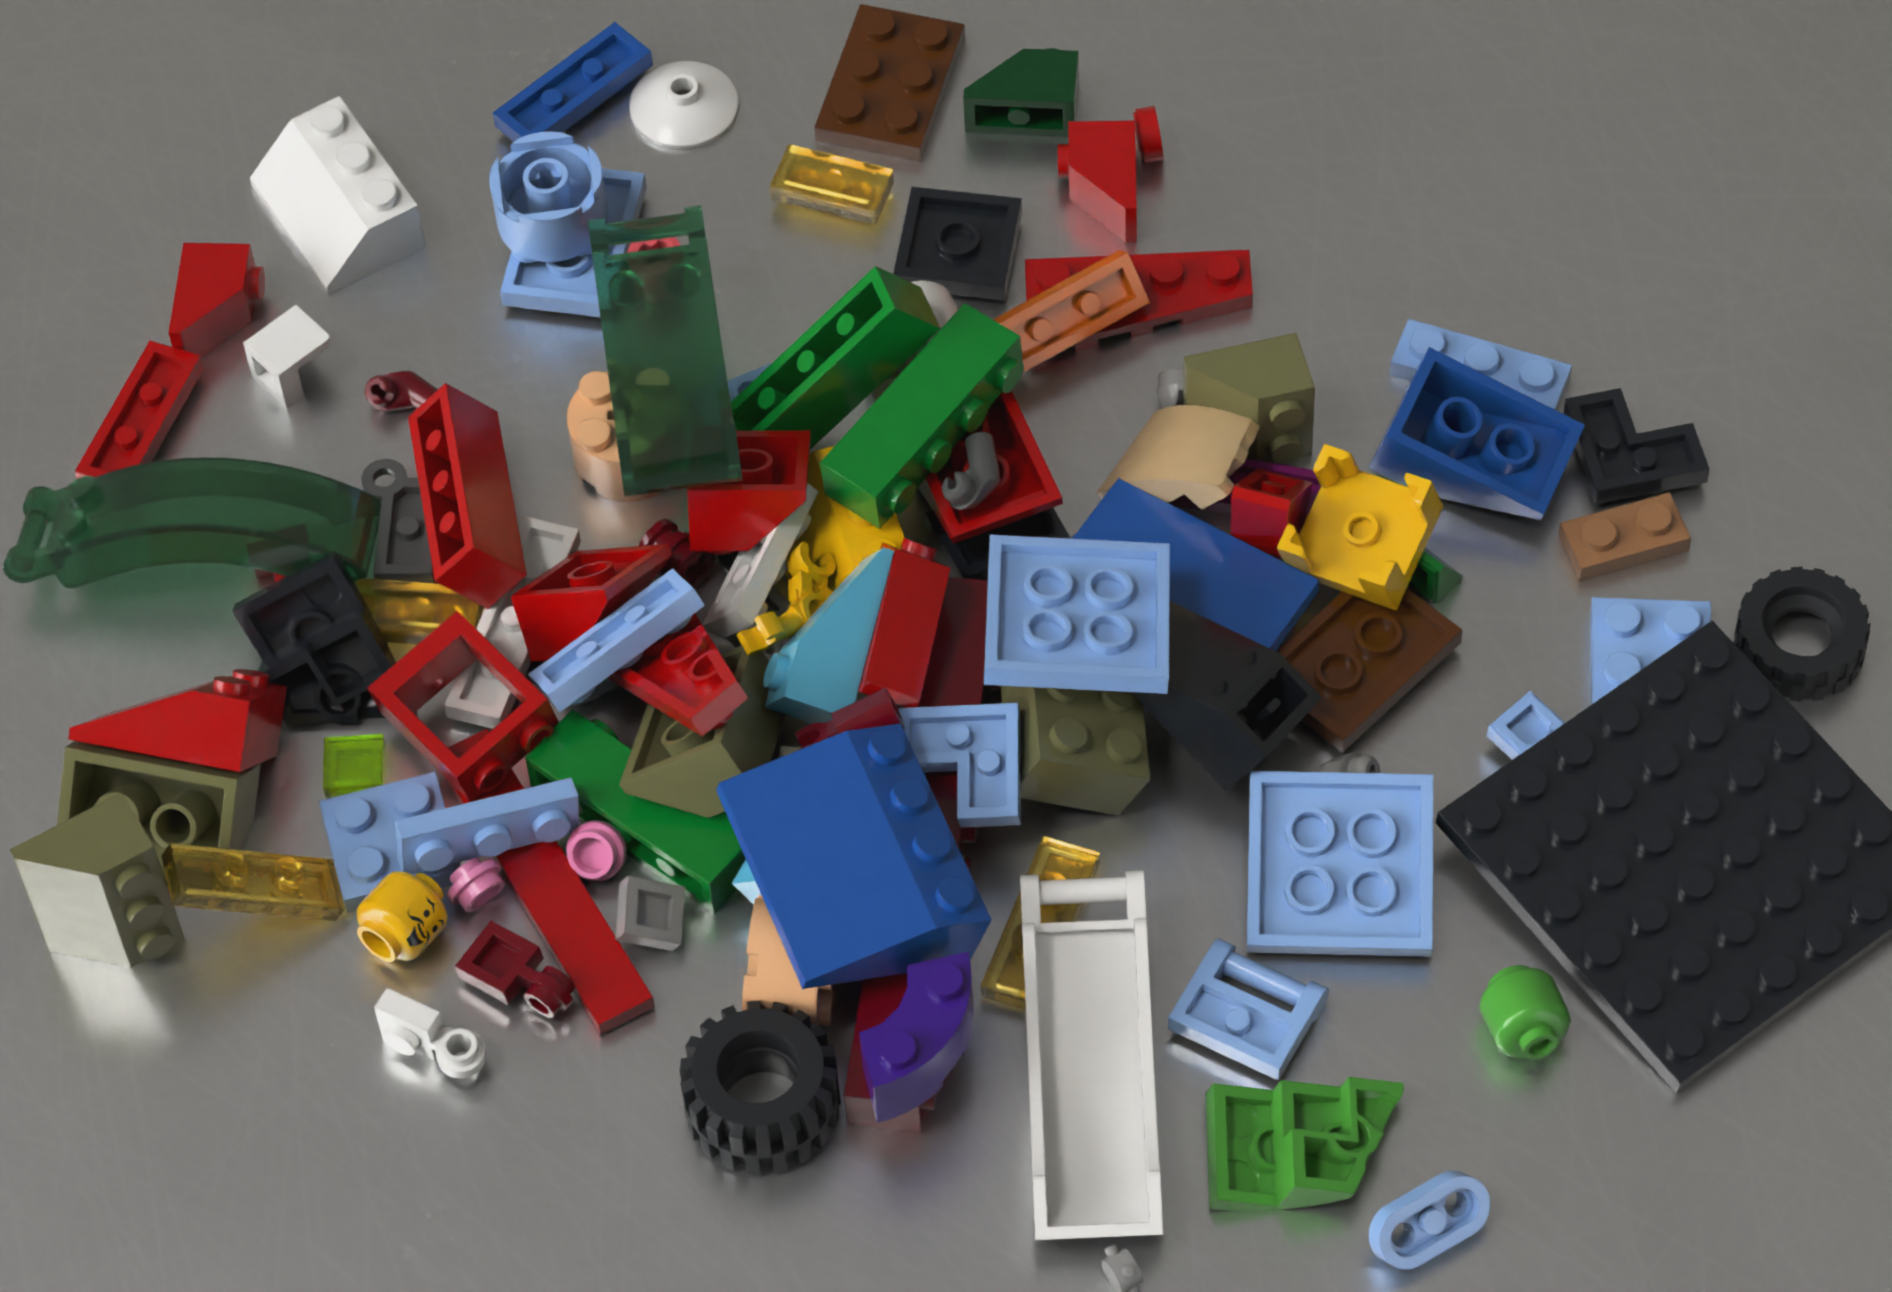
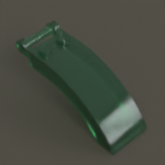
[588,205,743,497]
[3,457,381,589]

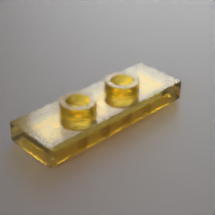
[980,836,1100,1010]
[161,843,345,921]

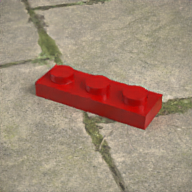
[75,340,204,500]

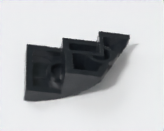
[232,550,417,725]

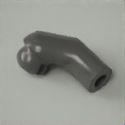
[942,432,1000,510]

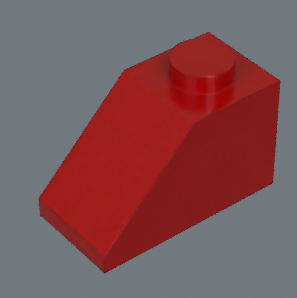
[1058,120,1137,243]
[168,243,265,358]
[1230,468,1313,559]

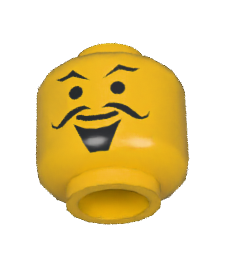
[357,871,448,962]

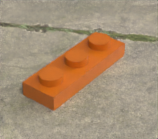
[993,250,1150,373]

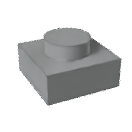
[615,876,685,951]

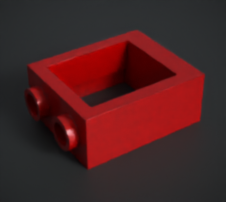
[367,611,559,802]

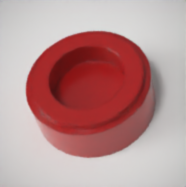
[1133,106,1164,164]

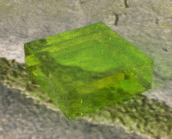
[323,734,386,799]

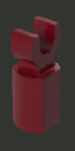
[795,688,905,750]

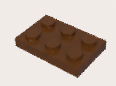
[814,4,965,162]
[1276,588,1463,753]

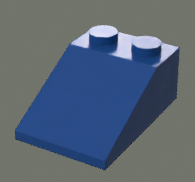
[1368,347,1585,520]

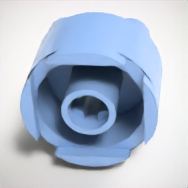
[489,131,608,263]

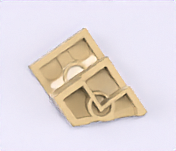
[1097,405,1260,510]

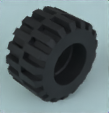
[679,1001,841,1175]

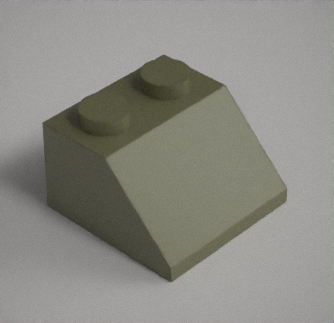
[1183,333,1315,464]

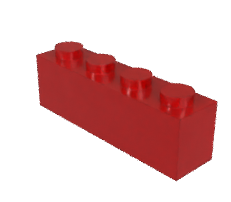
[408,383,527,609]

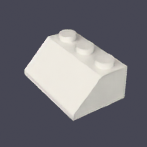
[250,96,426,295]

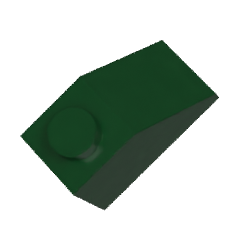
[963,48,1079,137]

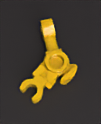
[736,542,836,656]

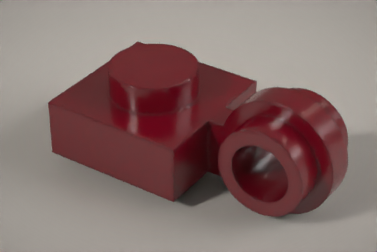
[455,920,575,1018]

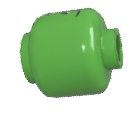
[1479,965,1571,1060]

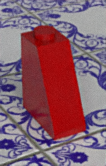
[858,538,951,708]

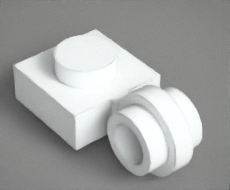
[374,988,486,1079]

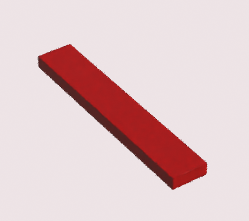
[443,728,655,1035]

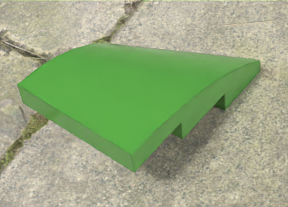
[1205,1077,1404,1211]

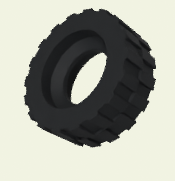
[1734,566,1871,702]

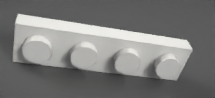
[444,516,581,729]

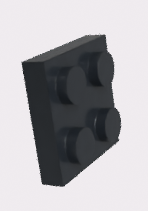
[893,187,1022,300]

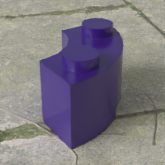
[859,952,974,1123]

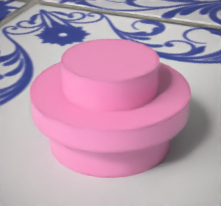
[566,820,627,881]
[447,857,505,913]

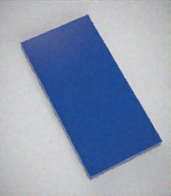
[1072,478,1319,651]

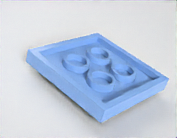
[984,535,1170,694]
[1247,771,1433,957]

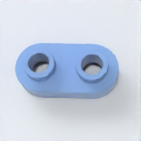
[1369,1171,1490,1270]

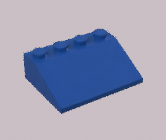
[716,724,992,989]

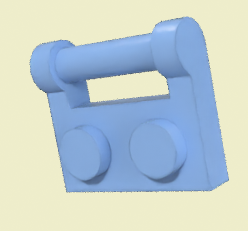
[1168,938,1329,1081]

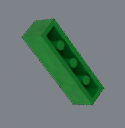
[719,266,941,450]
[820,303,1024,529]
[525,709,746,914]

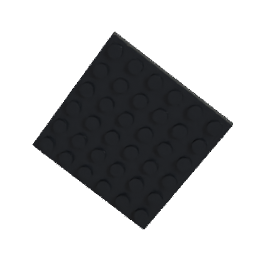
[1435,620,1892,1093]

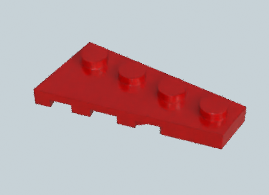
[1025,249,1253,352]
[607,613,748,737]

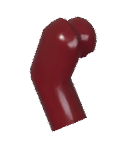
[364,371,438,412]

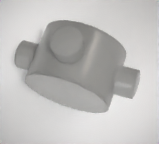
[1101,1244,1143,1292]

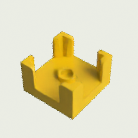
[1277,444,1444,611]

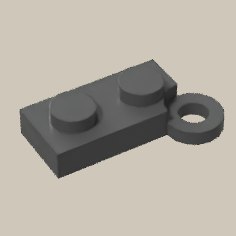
[361,459,435,587]

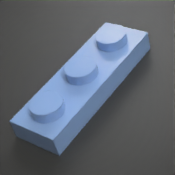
[1390,319,1572,411]
[528,568,705,712]
[395,777,579,874]

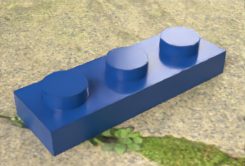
[493,22,653,142]

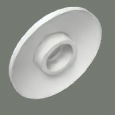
[629,61,739,150]

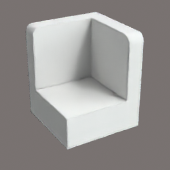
[243,305,331,409]

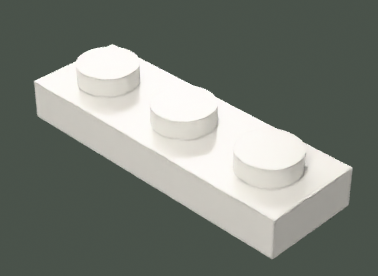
[702,483,818,638]

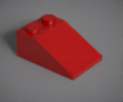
[918,390,1063,544]
[68,669,287,772]

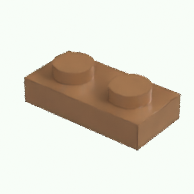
[1559,492,1691,582]

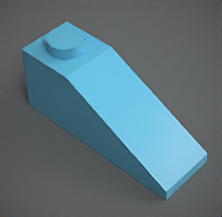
[763,547,894,724]

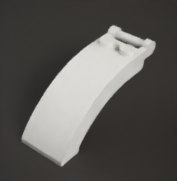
[1020,870,1163,1240]

